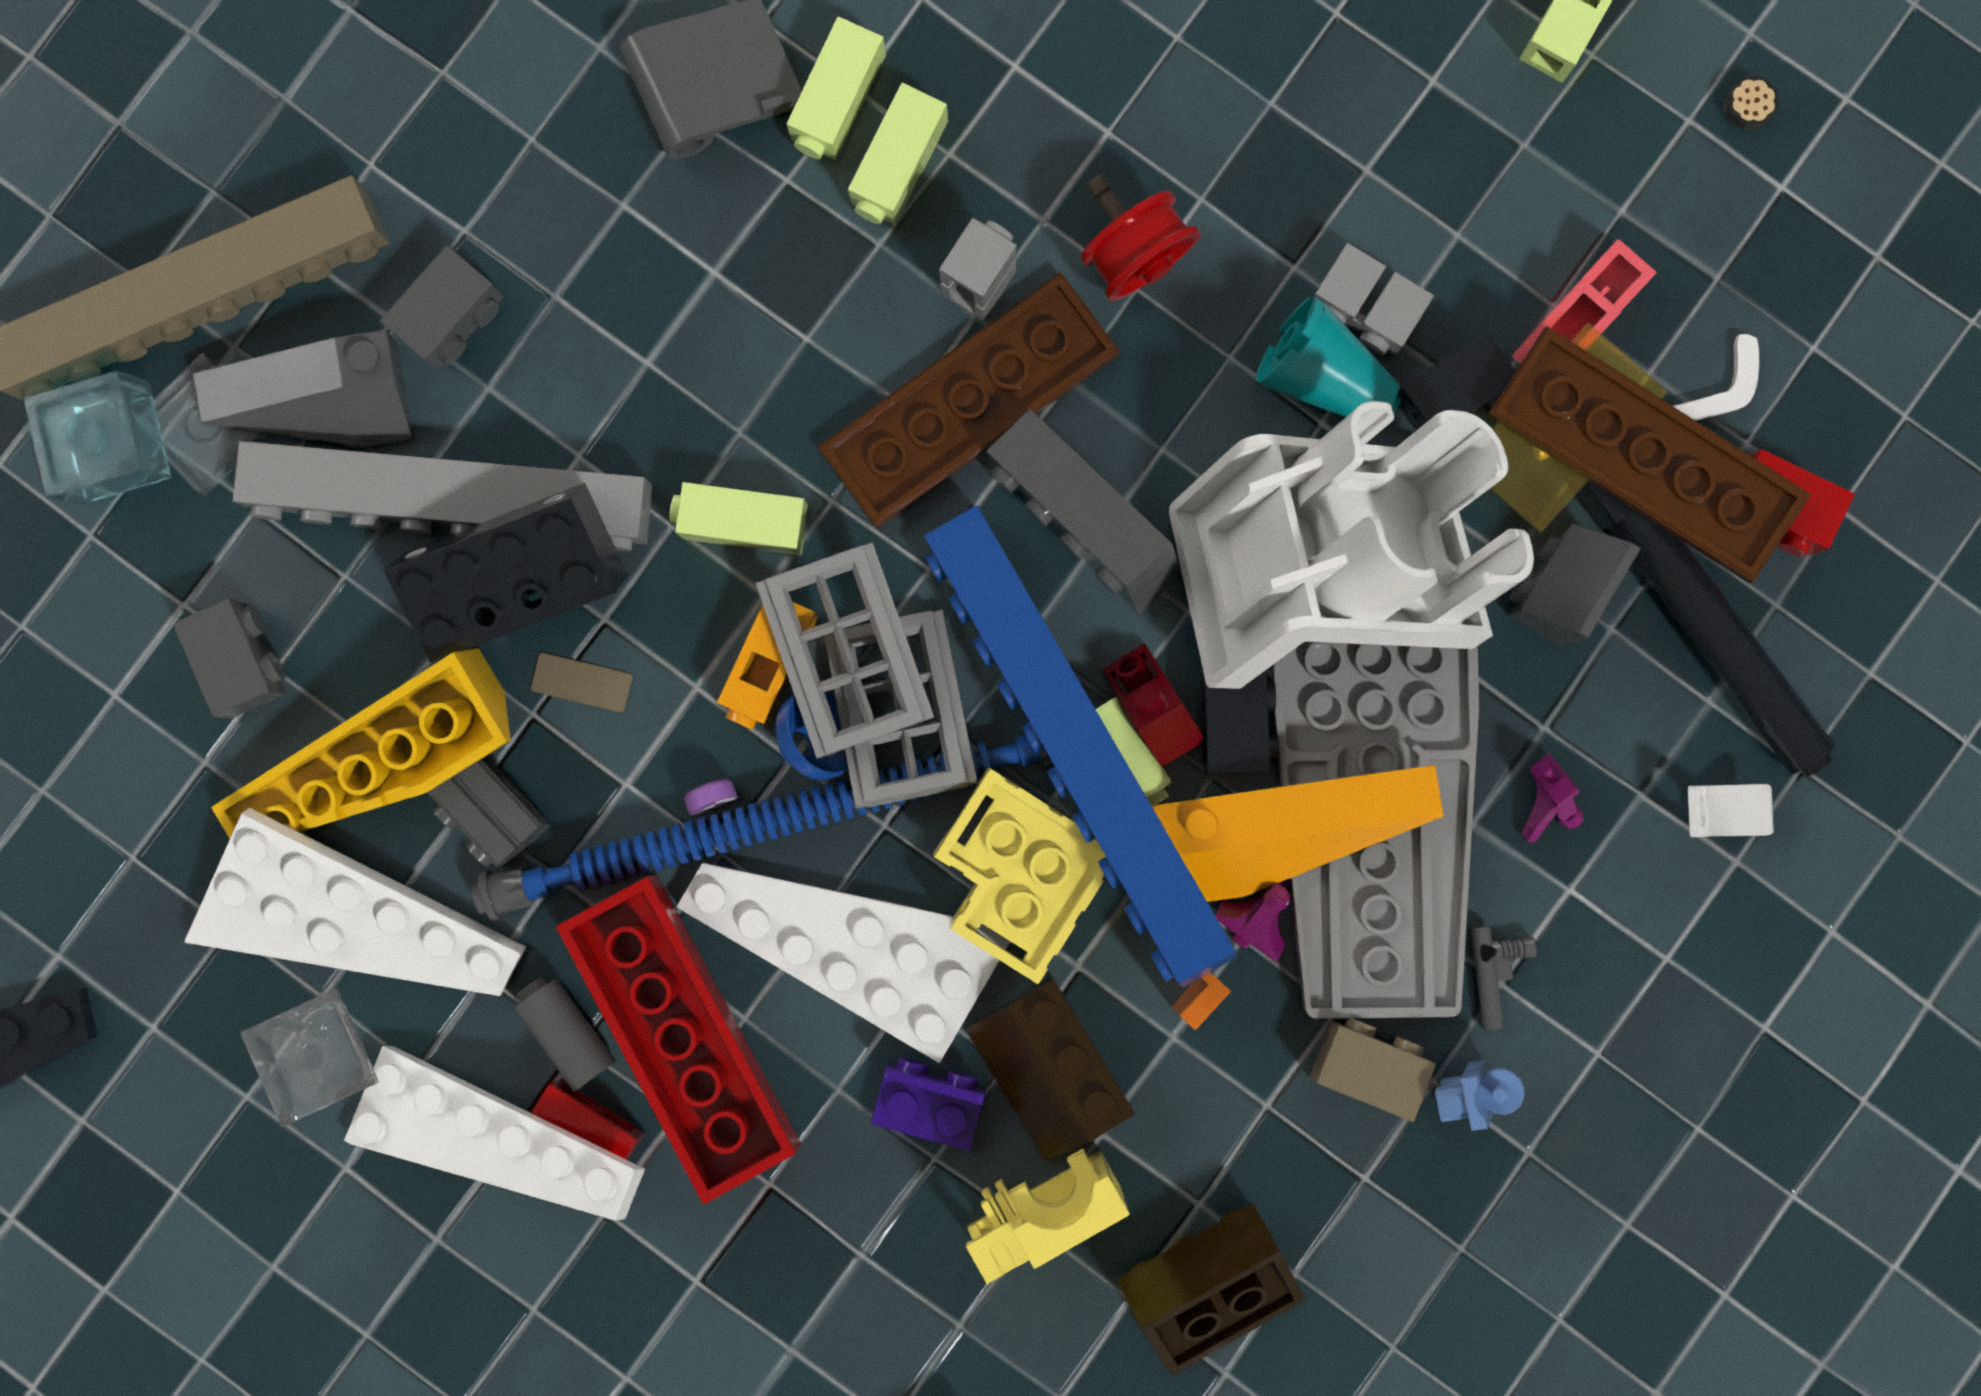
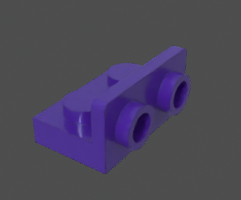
[871,1057,986,1151]

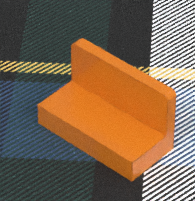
[1171,972,1231,1030]

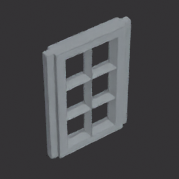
[756,542,934,759]
[824,610,978,809]

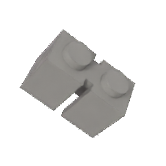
[939,218,1017,322]
[1313,243,1434,358]

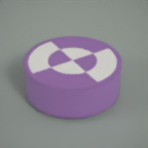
[684,779,738,817]

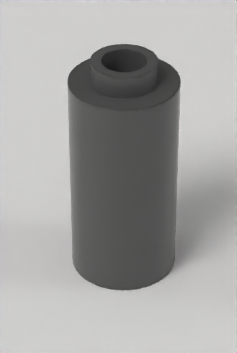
[514,977,616,1092]

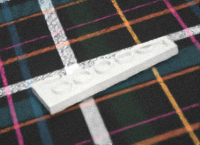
[344,1046,645,1220]

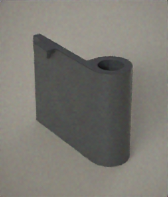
[619,0,802,160]

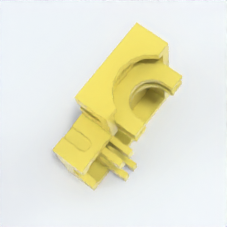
[933,767,1106,984]
[966,1148,1130,1284]

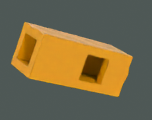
[717,602,820,730]

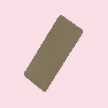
[531,653,633,713]

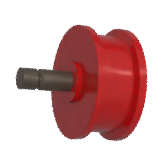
[1080,174,1201,302]

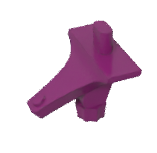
[1522,753,1584,842]
[1215,879,1290,962]

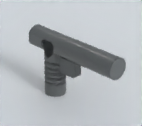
[1470,926,1537,1030]

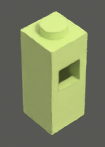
[1519,0,1612,83]
[787,16,886,160]
[848,83,948,226]
[670,482,809,555]

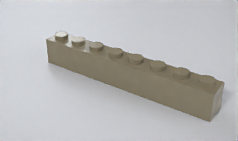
[0,175,390,402]

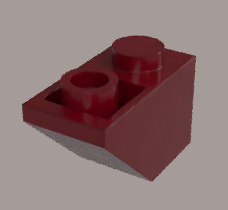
[1102,643,1205,767]

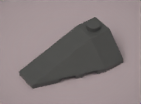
[193,329,414,449]

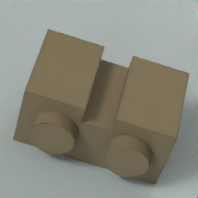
[1309,1017,1436,1122]

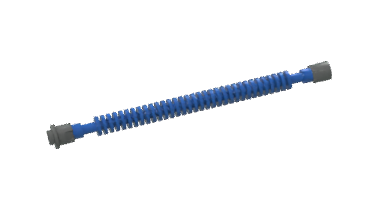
[472,735,1053,921]

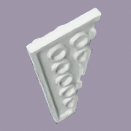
[184,808,526,996]
[677,863,1011,1063]

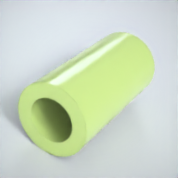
[1096,696,1172,806]

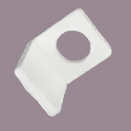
[1688,784,1774,837]

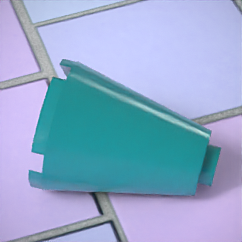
[1255,297,1401,417]

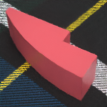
[1511,239,1657,363]

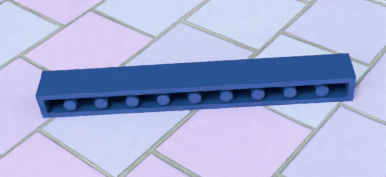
[924,505,1238,988]

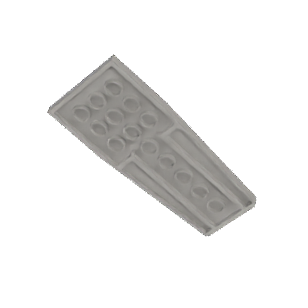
[1272,641,1479,1019]

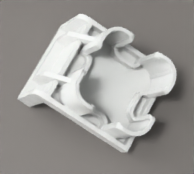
[1169,401,1534,689]

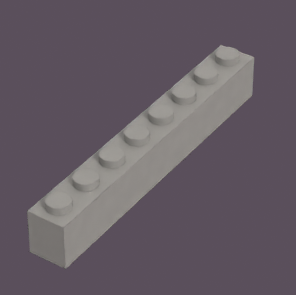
[232,441,653,551]

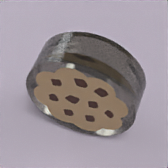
[1723,76,1779,130]

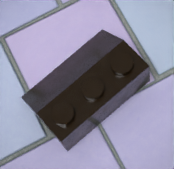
[965,975,1135,1161]
[1117,1203,1306,1375]

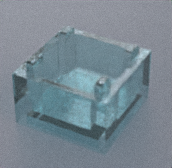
[23,371,172,505]

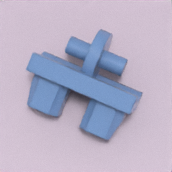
[1435,1060,1525,1131]

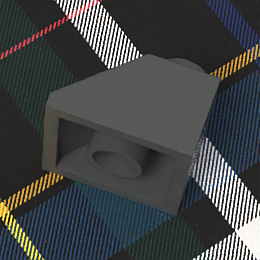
[1508,524,1641,647]

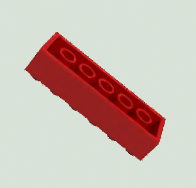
[555,875,802,1205]

